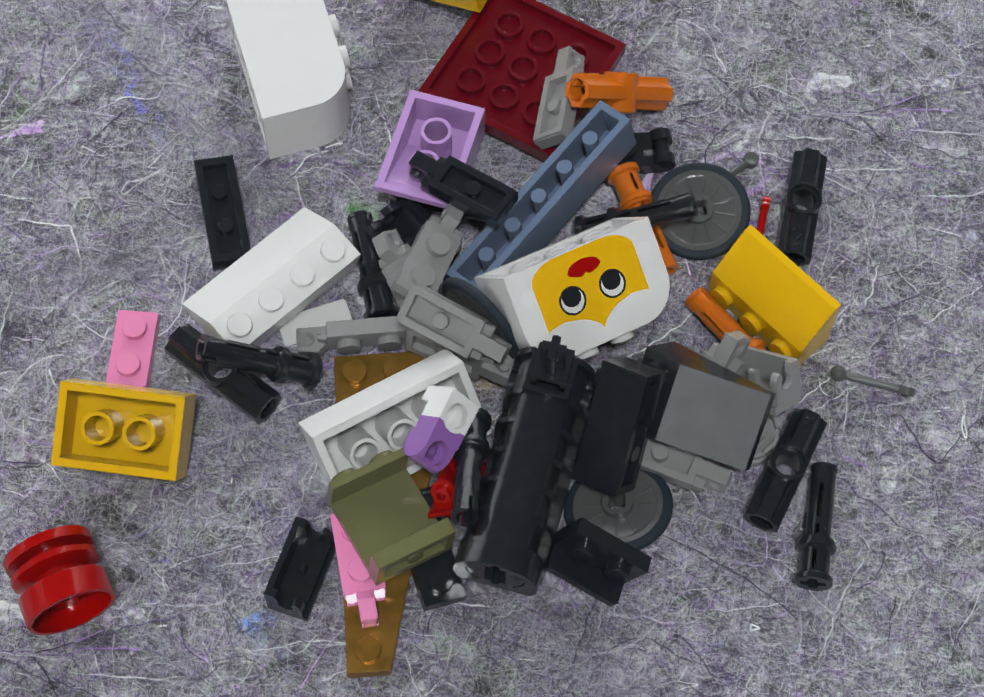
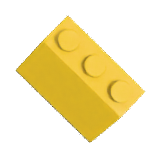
[708,224,841,366]

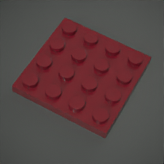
[419,0,626,161]

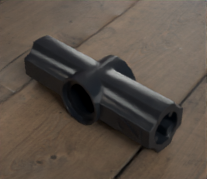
[777,148,828,267]
[164,323,281,424]
[744,408,827,533]

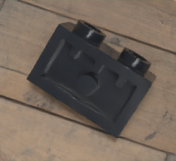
[544,517,652,607]

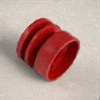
[3,525,116,635]

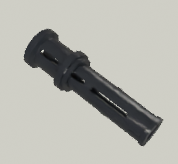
[575,192,698,234]
[347,210,399,319]
[195,334,322,389]
[450,408,492,526]
[794,462,838,591]

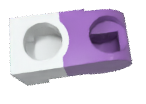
[403,385,480,473]

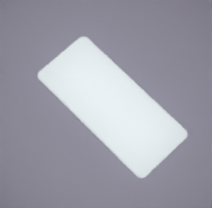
[279,299,352,346]

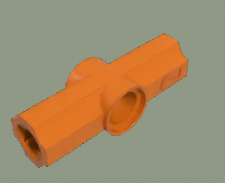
[565,71,673,113]

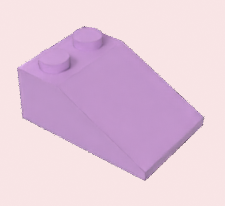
[374,89,485,209]

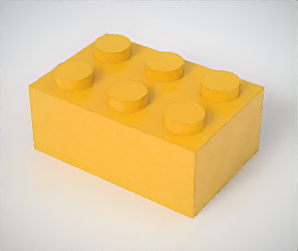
[51,378,196,481]

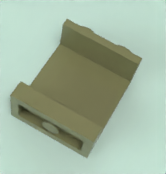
[327,447,456,586]

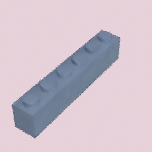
[445,100,636,290]

